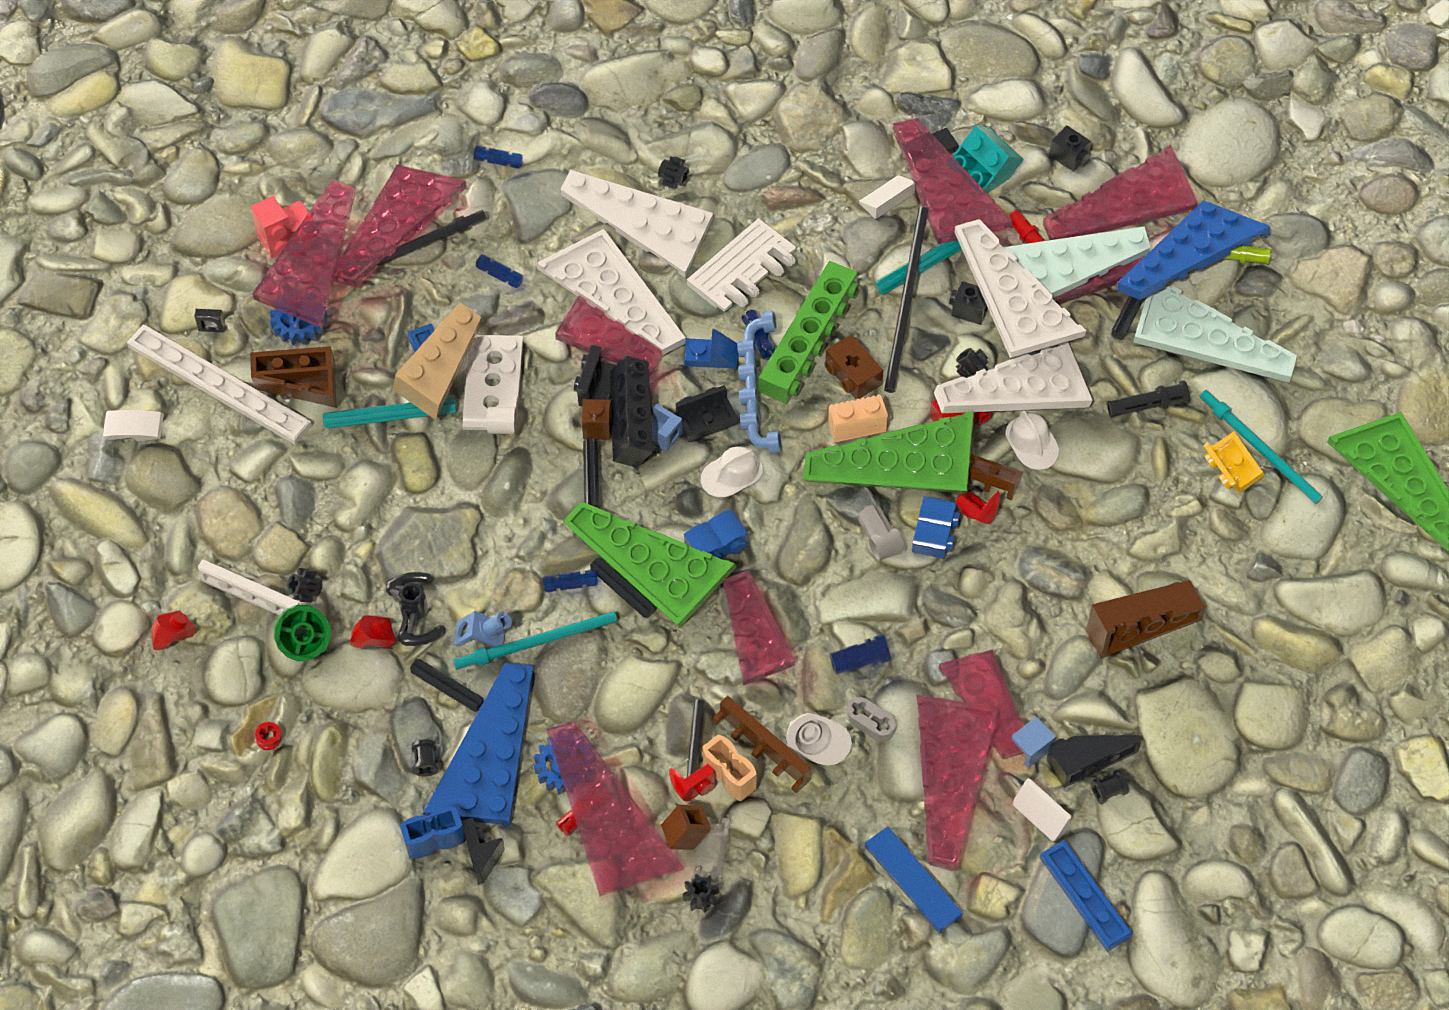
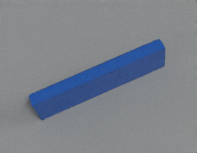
[865,826,963,933]
[1040,840,1133,952]

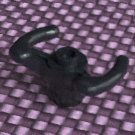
[386,572,446,646]

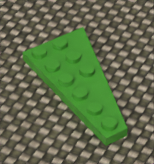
[803,411,974,493]
[1327,412,1449,552]
[563,501,737,628]

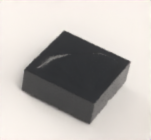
[194,308,226,333]

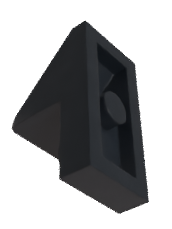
[461,818,505,885]

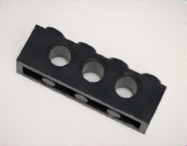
[610,355,652,468]

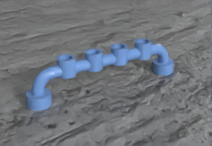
[737,311,782,454]

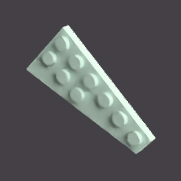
[1003,227,1151,298]
[1133,285,1297,383]

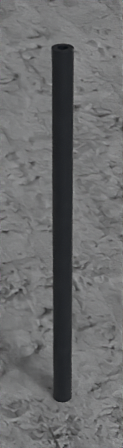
[884,207,929,393]

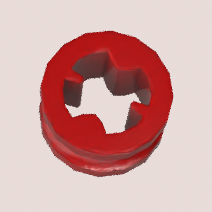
[255,722,282,751]

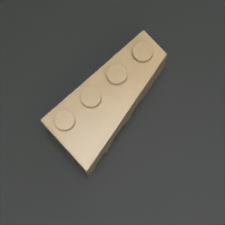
[393,302,481,420]

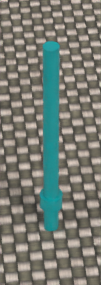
[1199,389,1323,504]
[453,612,617,670]

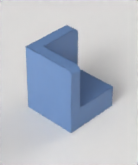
[651,404,683,452]
[1011,717,1056,768]

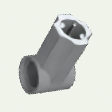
[858,504,905,561]

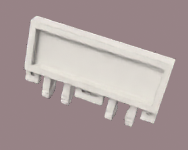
[687,218,796,312]

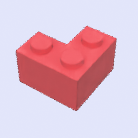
[250,195,318,259]

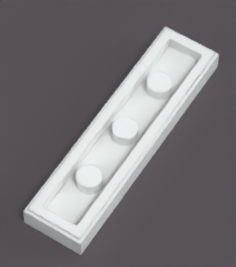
[198,559,300,615]

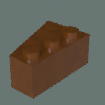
[250,346,337,408]

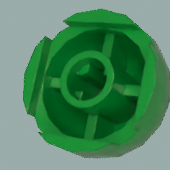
[274,605,331,661]

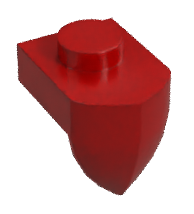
[955,491,1000,524]
[151,610,197,650]
[350,615,396,648]
[669,764,715,802]

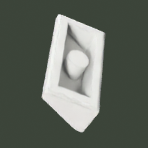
[859,175,915,219]
[1013,778,1071,841]

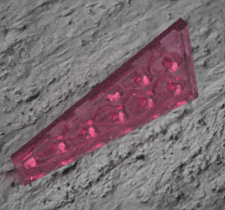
[1043,145,1198,240]
[330,165,467,287]
[917,695,1001,871]

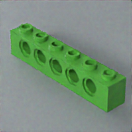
[758,261,859,404]

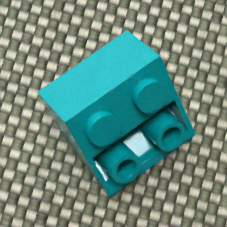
[946,125,1024,197]

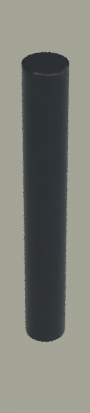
[686,699,705,778]

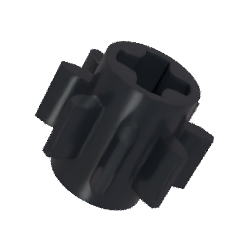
[658,156,689,189]
[956,348,989,378]
[287,568,323,603]
[682,874,719,913]

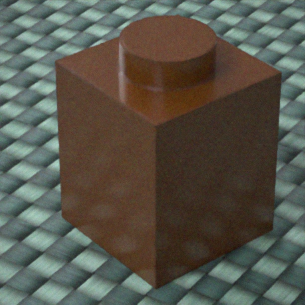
[582,399,611,440]
[661,804,711,850]

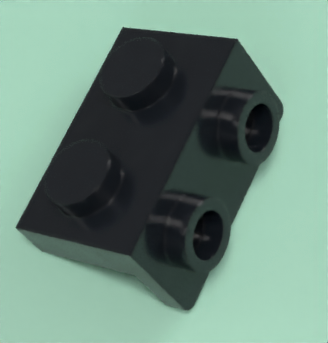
[574,345,616,407]
[675,385,738,442]

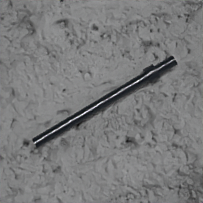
[341,210,486,280]

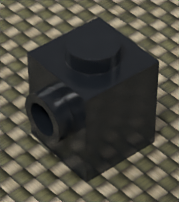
[1049,125,1091,172]
[949,281,988,325]

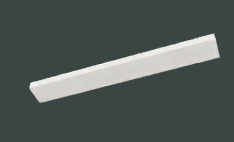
[127,324,312,445]

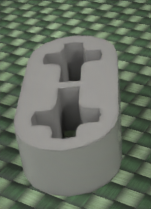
[846,697,895,742]

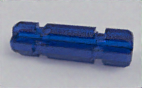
[473,145,523,169]
[476,254,523,288]
[543,569,598,592]

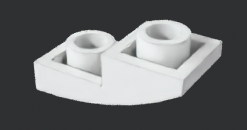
[103,410,164,442]

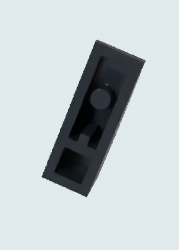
[1046,735,1142,788]

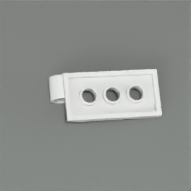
[463,335,523,434]

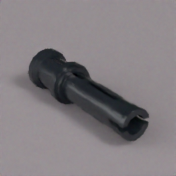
[1107,380,1190,418]

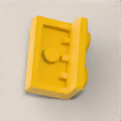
[1203,431,1266,494]

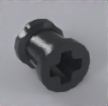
[411,739,438,777]
[1091,770,1129,805]

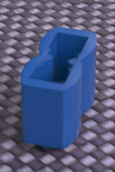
[912,496,960,559]
[684,509,749,559]
[400,807,465,858]

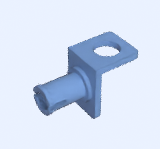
[454,611,512,647]

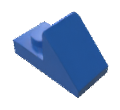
[684,329,738,369]

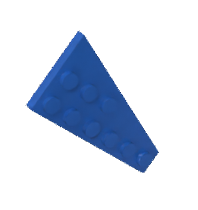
[1118,200,1270,300]
[423,663,534,825]

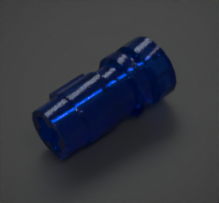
[829,634,891,675]

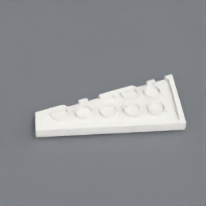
[561,170,713,278]
[954,219,1086,358]
[537,229,686,355]
[934,341,1093,413]

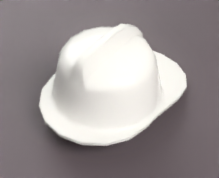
[1006,411,1059,470]
[701,446,763,497]
[786,713,852,766]

